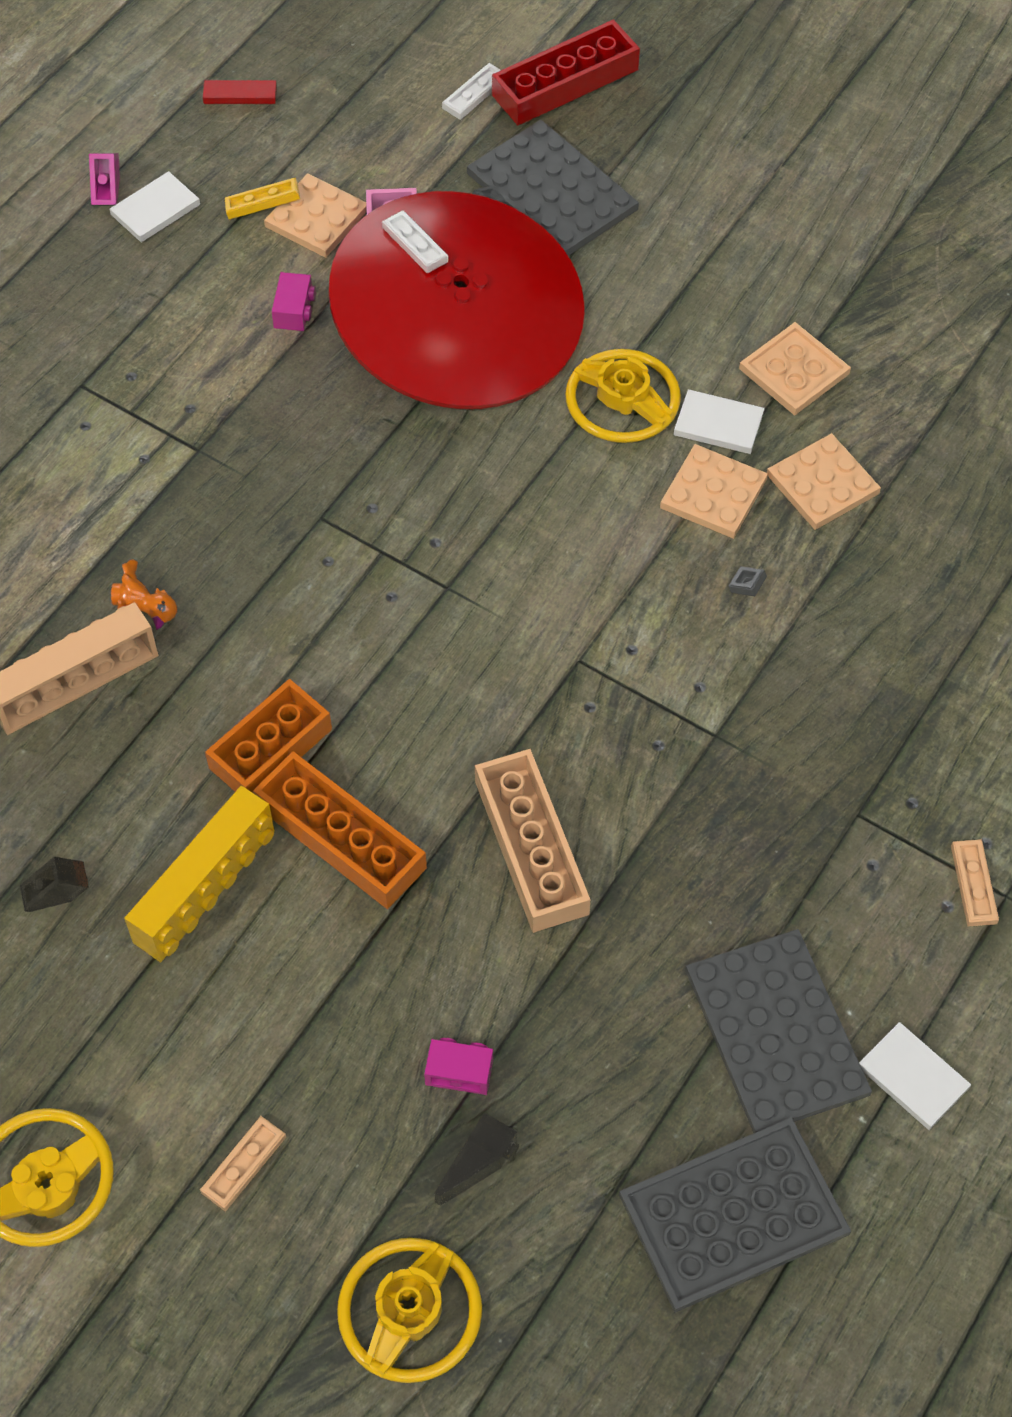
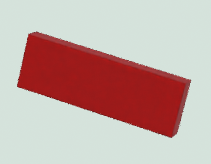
[203,80,277,104]

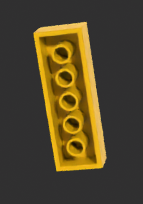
[124,786,274,963]

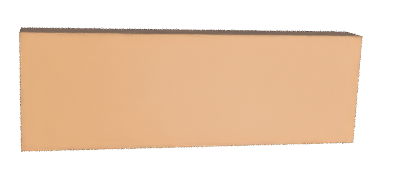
[951,839,999,927]
[200,1116,286,1212]

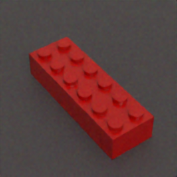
[492,19,640,126]

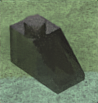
[20,857,89,912]

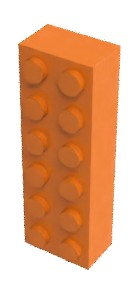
[253,751,427,910]

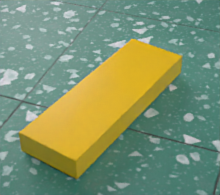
[225,178,300,219]

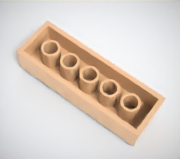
[0,602,159,735]
[475,749,591,933]

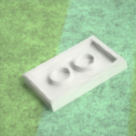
[110,171,200,243]
[674,389,764,454]
[859,1022,971,1130]

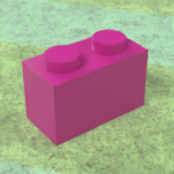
[272,272,316,331]
[424,1038,493,1095]

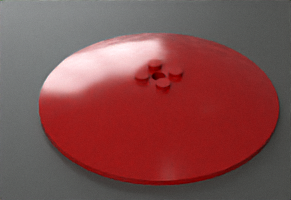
[328,191,585,409]

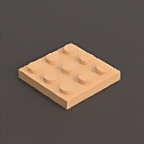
[264,173,367,258]
[739,322,851,416]
[767,433,881,530]
[660,444,768,539]

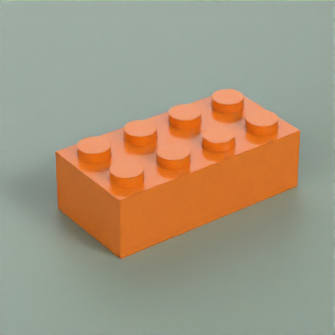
[205,679,332,793]

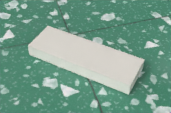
[442,63,500,120]
[382,211,448,273]

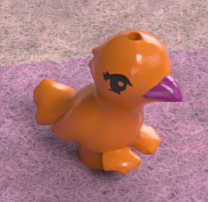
[111,559,177,630]

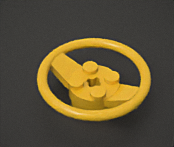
[565,349,681,443]
[0,1108,114,1247]
[337,1238,482,1383]

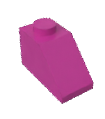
[89,153,120,205]

